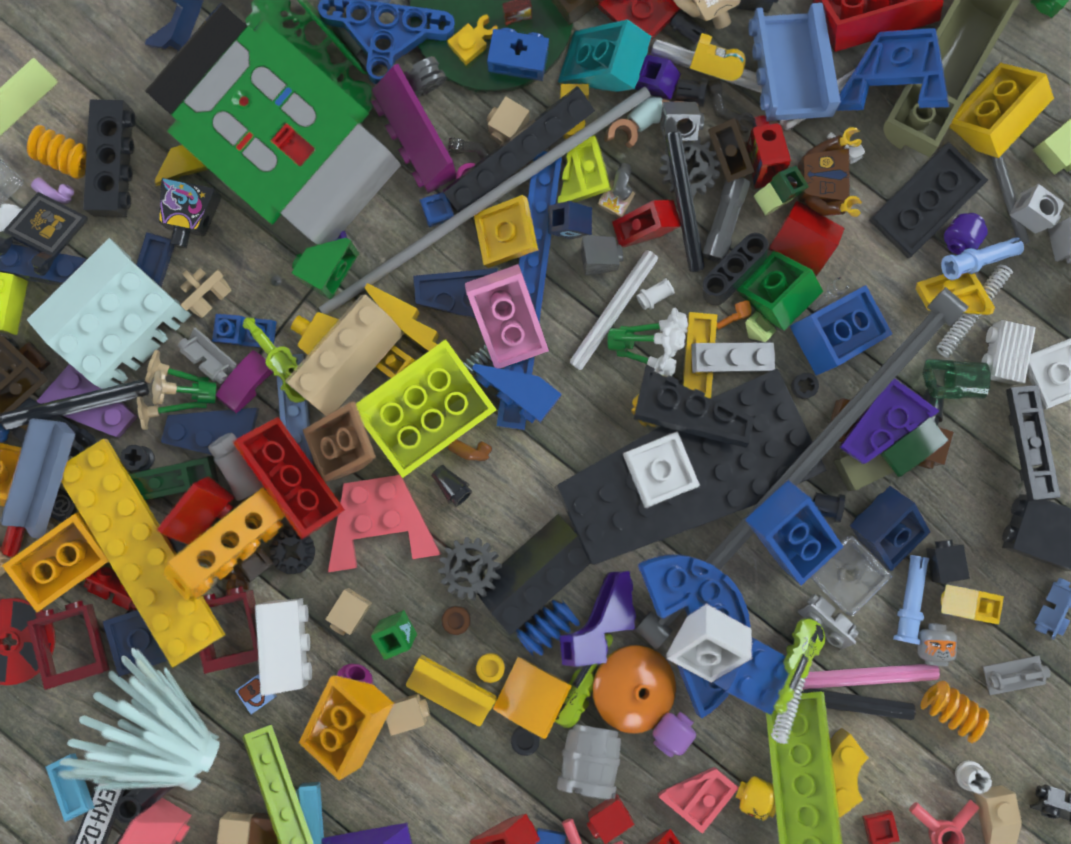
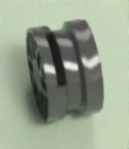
[404,56,447,97]

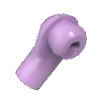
[31,178,74,204]

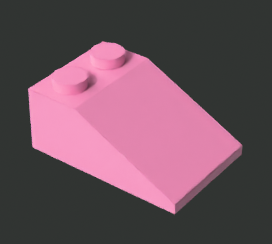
[465,264,549,368]

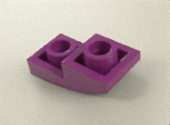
[216,350,273,413]

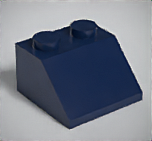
[849,486,930,571]

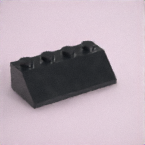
[476,514,590,635]

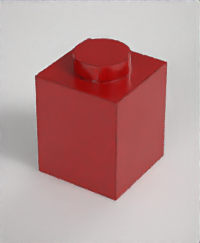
[587,793,635,844]

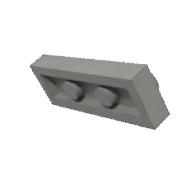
[691,343,775,373]

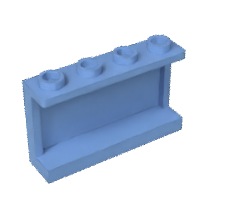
[748,3,841,121]

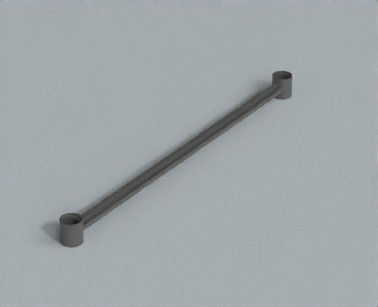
[634,287,969,649]

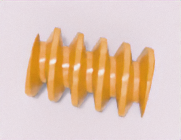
[27,125,87,179]
[920,681,989,744]

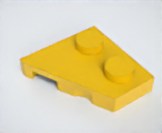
[916,273,995,315]

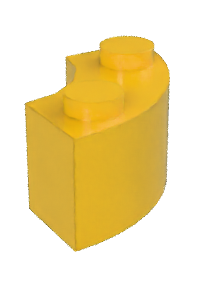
[830,728,868,818]

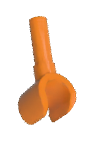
[717,300,752,330]

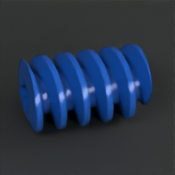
[515,598,580,658]

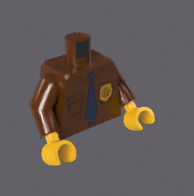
[787,127,862,217]

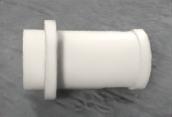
[637,278,674,310]

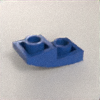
[212,314,277,348]

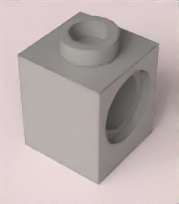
[1010,184,1064,234]

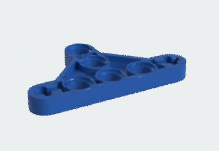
[318,0,455,84]

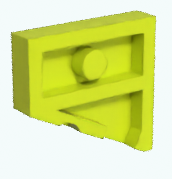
[558,135,612,203]

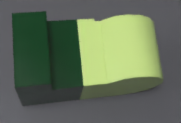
[753,165,809,216]

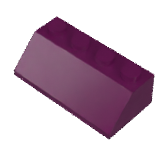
[371,64,456,194]

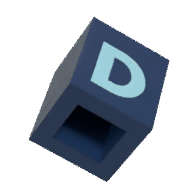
[548,201,592,239]

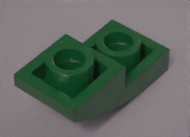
[881,417,948,477]

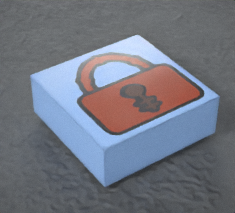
[235,673,277,714]

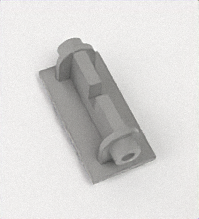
[178,327,237,384]
[797,594,859,650]
[983,655,1051,695]

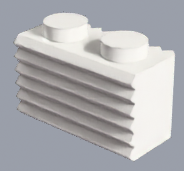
[980,320,1036,385]

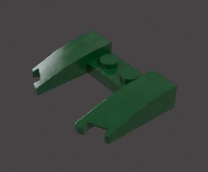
[128,455,221,527]

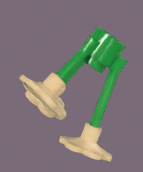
[137,350,216,430]

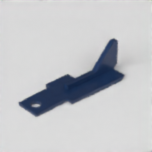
[144,0,204,53]

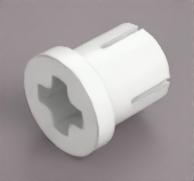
[955,761,992,793]

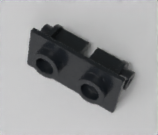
[1030,784,1071,825]

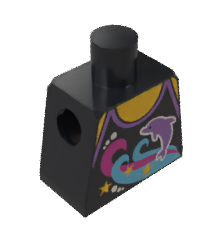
[159,178,222,249]

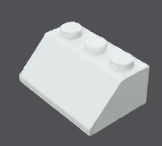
[256,598,312,696]

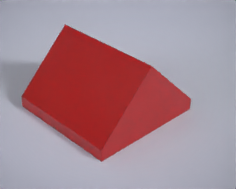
[768,200,845,276]

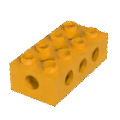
[163,487,285,601]

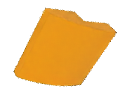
[493,657,571,739]

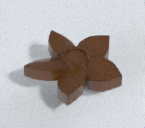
[223,566,249,590]

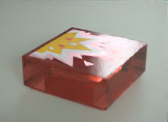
[502,0,532,25]

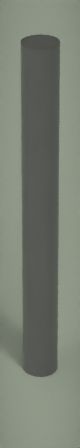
[990,155,1030,244]

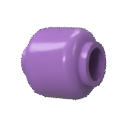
[653,712,696,757]

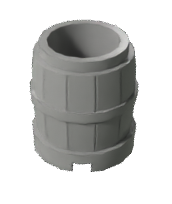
[557,724,621,799]

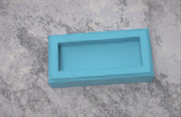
[46,753,95,822]

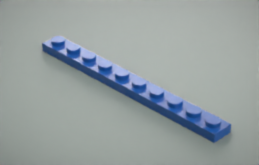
[496,151,562,430]

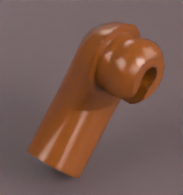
[448,439,492,461]

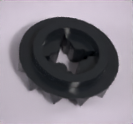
[269,529,315,574]

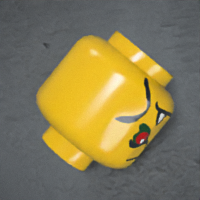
[736,776,776,821]

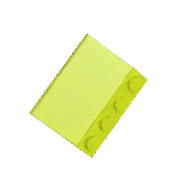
[356,339,496,478]

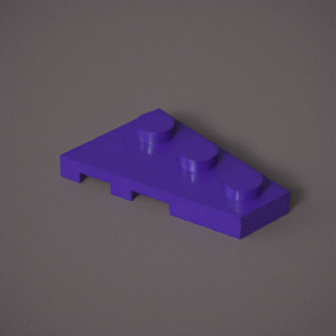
[839,378,939,464]

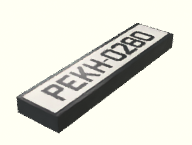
[73,784,127,844]

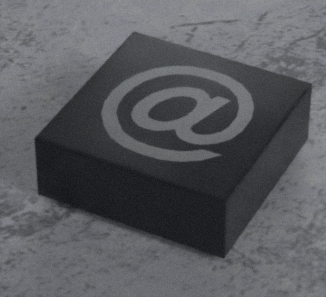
[51,487,77,522]

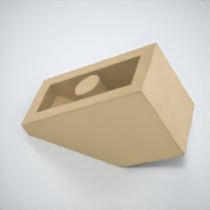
[974,785,1022,844]

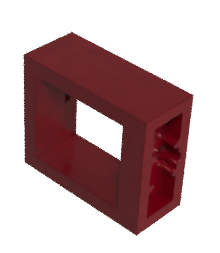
[199,586,259,674]
[27,601,110,690]

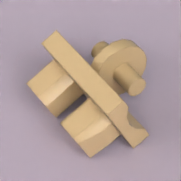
[180,268,232,318]

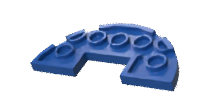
[638,555,751,718]

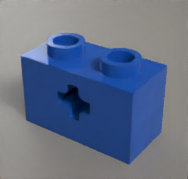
[487,28,549,81]

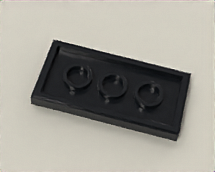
[869,141,988,259]

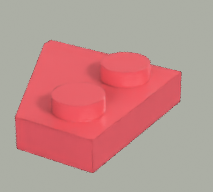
[658,767,739,834]

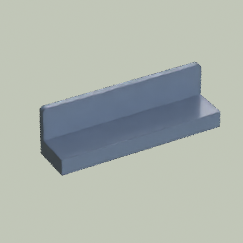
[0,419,75,538]

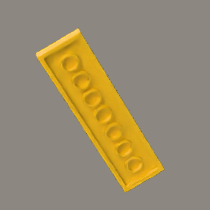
[61,439,226,668]

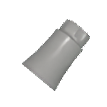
[208,433,264,501]

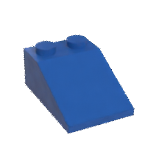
[789,285,892,376]

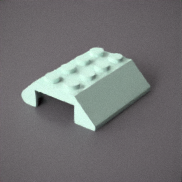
[27,238,192,389]

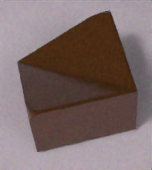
[248,812,279,844]

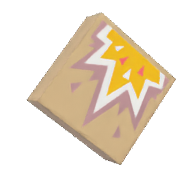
[597,180,635,218]

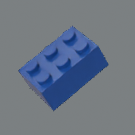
[745,480,843,585]

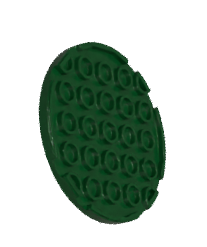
[410,0,573,93]

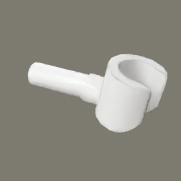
[827,132,865,163]

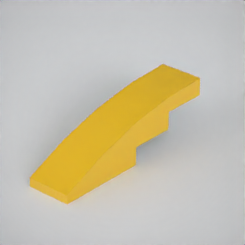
[364,283,458,356]

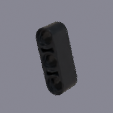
[703,233,768,305]

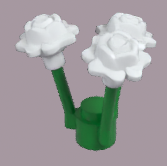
[607,308,688,377]

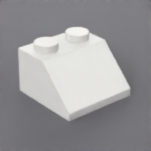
[667,604,752,683]

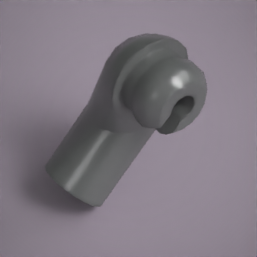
[612,163,632,201]

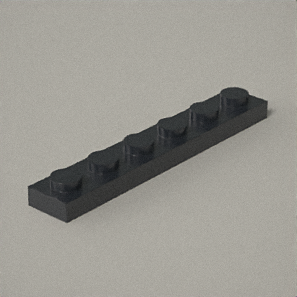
[443,86,595,212]

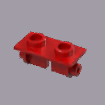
[84,566,138,611]

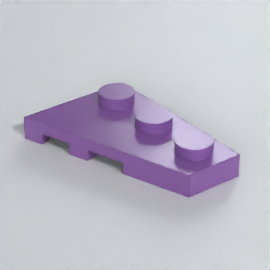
[37,364,138,438]

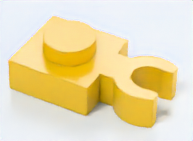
[447,15,498,65]

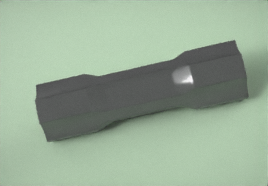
[702,178,750,263]

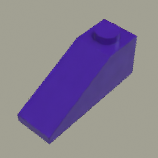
[635,55,681,100]

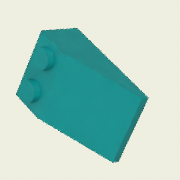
[558,19,652,92]

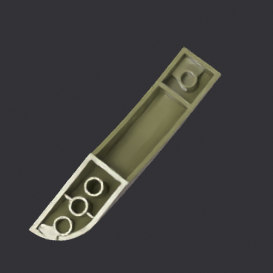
[883,0,1020,158]

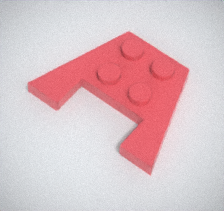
[328,475,442,572]

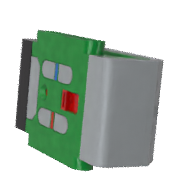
[145,2,401,245]

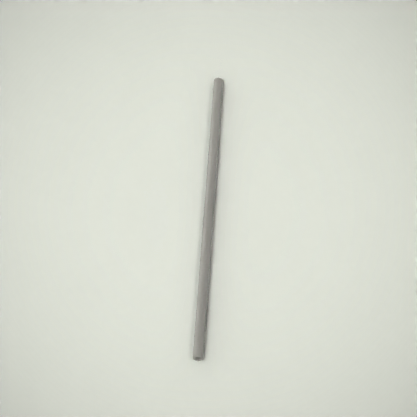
[319,87,651,315]

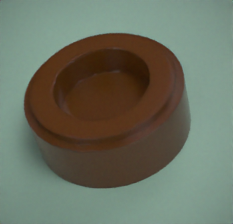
[442,606,471,635]

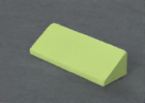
[0,58,57,136]

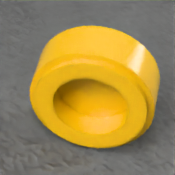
[476,653,505,683]

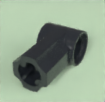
[114,786,175,824]

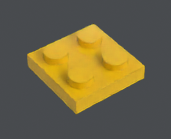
[474,195,538,268]

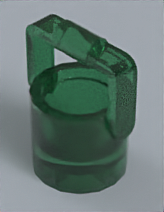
[922,359,991,399]

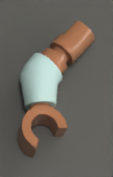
[604,97,698,149]

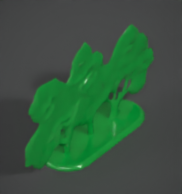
[245,0,373,112]

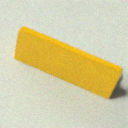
[406,655,497,726]

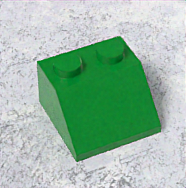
[292,238,359,300]
[737,251,824,331]

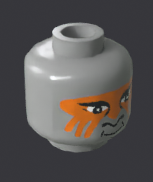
[917,623,957,666]

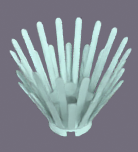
[58,648,220,791]

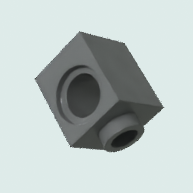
[660,102,704,141]

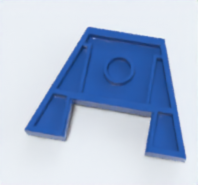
[836,28,949,111]

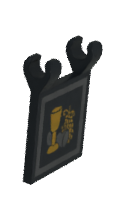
[0,192,88,276]

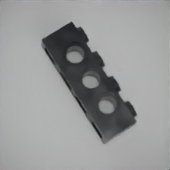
[83,99,136,217]

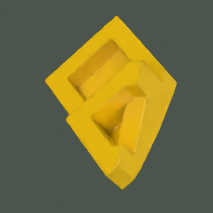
[155,145,207,186]

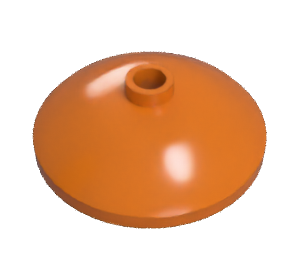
[593,645,676,733]

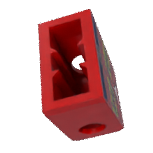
[747,115,791,189]

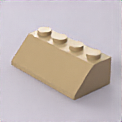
[285,294,404,416]

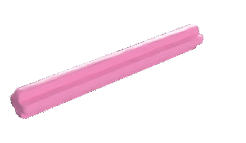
[802,664,940,689]

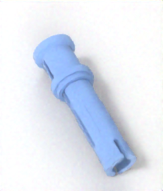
[941,237,1024,280]
[893,555,929,645]

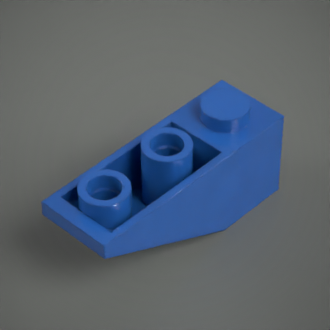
[472,364,562,424]

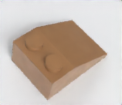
[303,401,376,482]

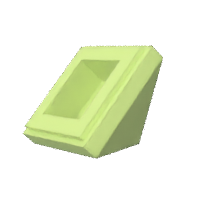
[745,311,776,342]

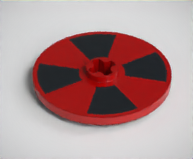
[0,598,56,685]

